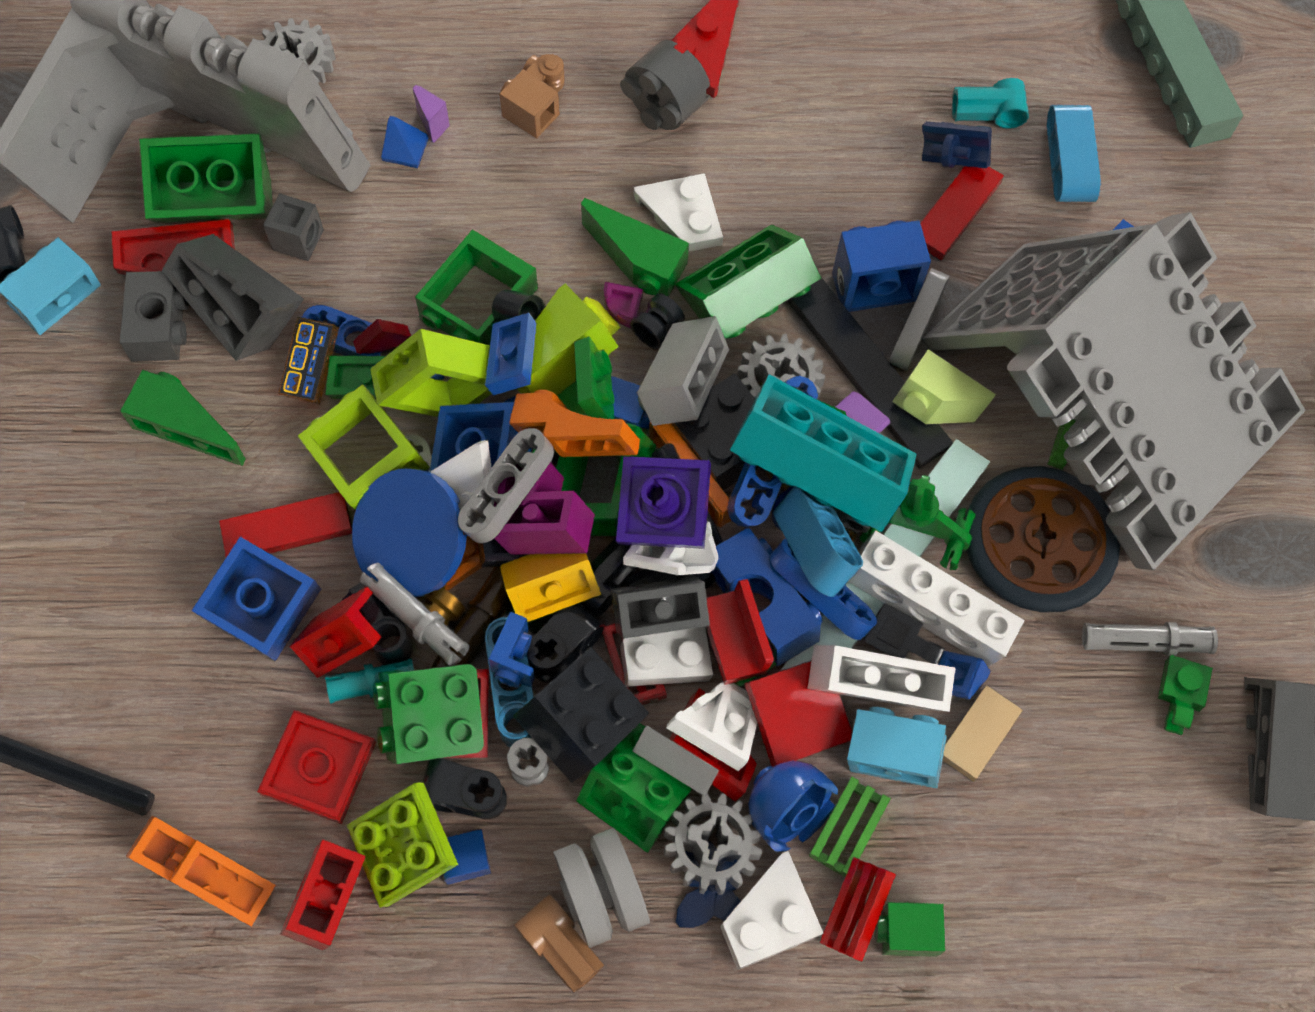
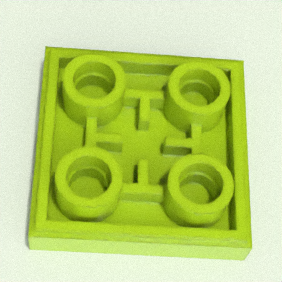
[346,783,458,908]

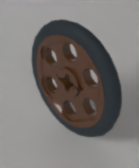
[965,466,1121,612]

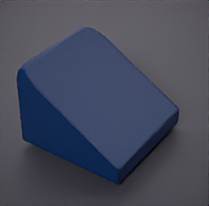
[443,829,491,885]

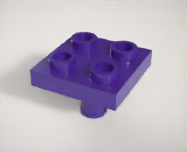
[616,456,711,549]

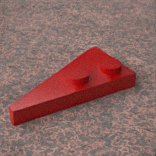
[671,0,740,98]

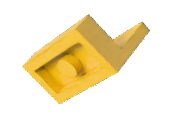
[500,553,601,622]

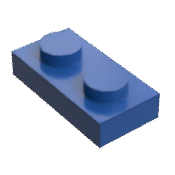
[485,313,537,395]

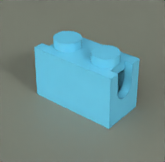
[0,237,101,335]
[847,707,947,788]

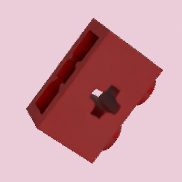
[280,840,366,951]

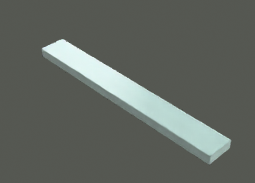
[780,439,990,671]

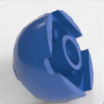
[748,760,838,852]

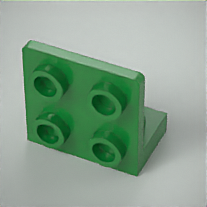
[576,723,693,853]

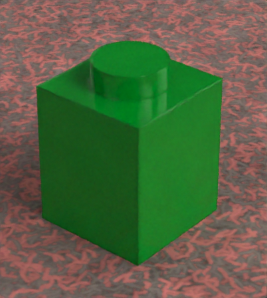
[874,902,945,957]

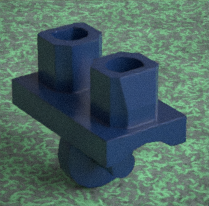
[922,121,992,168]

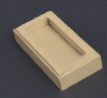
[943,685,1023,782]

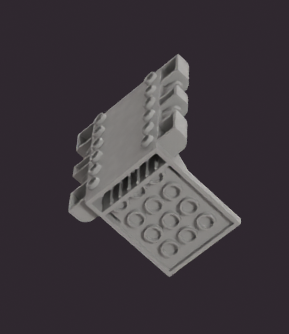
[0,0,371,223]
[922,212,1306,570]

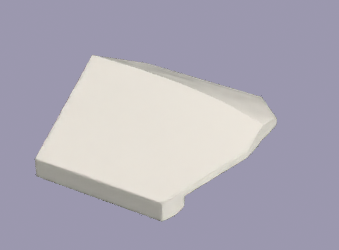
[623,521,719,575]

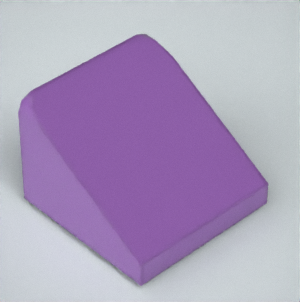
[413,85,450,143]
[835,391,891,433]

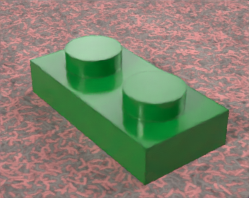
[325,356,409,399]

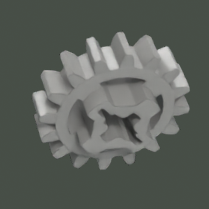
[259,18,336,83]
[737,334,825,400]
[664,793,762,895]

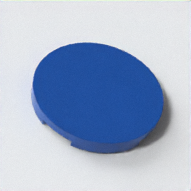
[352,469,467,597]

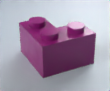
[493,462,595,554]

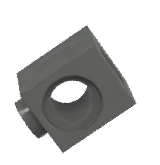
[263,193,324,261]

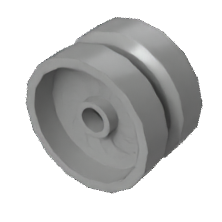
[553,828,650,948]

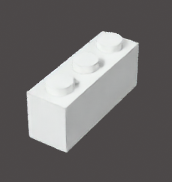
[807,645,955,712]

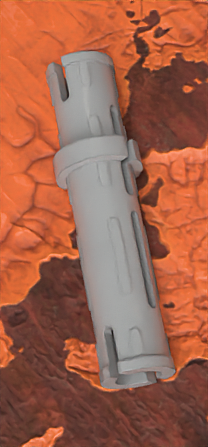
[360,563,469,666]
[1082,622,1218,656]

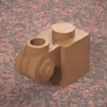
[499,54,565,139]

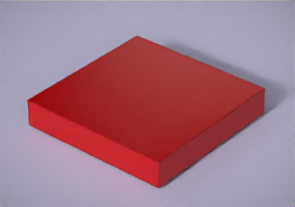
[744,660,852,767]
[257,710,377,824]

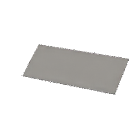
[633,725,719,796]

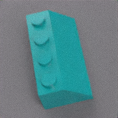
[730,374,917,532]

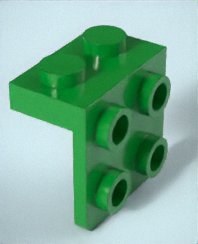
[557,336,615,419]
[373,664,484,764]

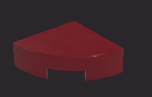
[353,319,411,354]

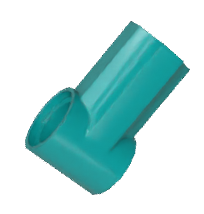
[951,78,1029,129]

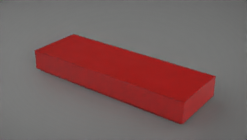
[920,166,1004,261]
[219,492,352,557]

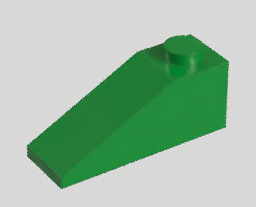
[581,198,689,297]
[120,370,246,466]

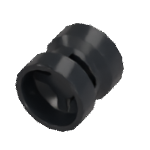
[630,293,685,349]

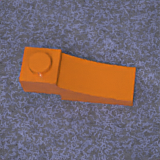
[509,390,640,457]
[126,816,276,927]

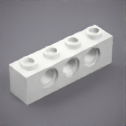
[848,530,1025,667]

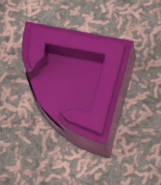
[604,282,643,328]

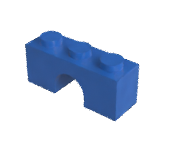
[712,527,823,667]

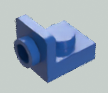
[488,612,535,688]

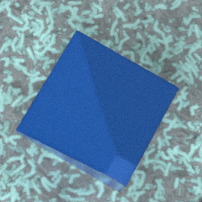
[381,116,429,168]
[938,651,991,700]

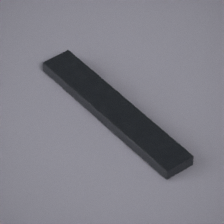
[787,277,953,469]

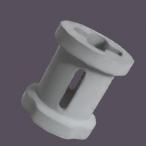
[507,738,549,787]

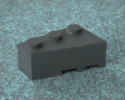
[162,234,304,361]
[1244,677,1315,821]

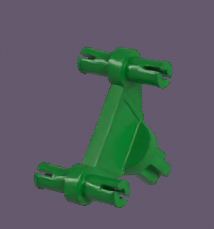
[859,475,976,570]

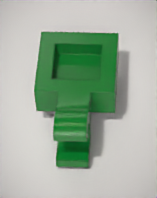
[1157,655,1213,735]

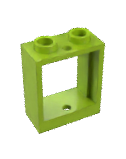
[370,329,492,417]
[298,384,430,510]

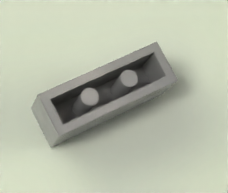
[637,316,729,426]

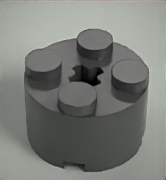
[620,40,710,130]

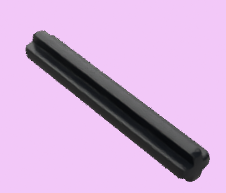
[0,735,155,816]

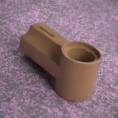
[514,894,604,993]

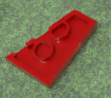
[111,219,235,275]

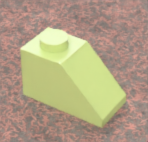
[892,350,996,424]

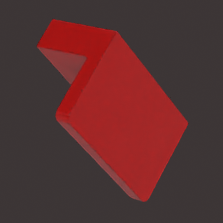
[706,579,774,685]
[289,586,381,678]

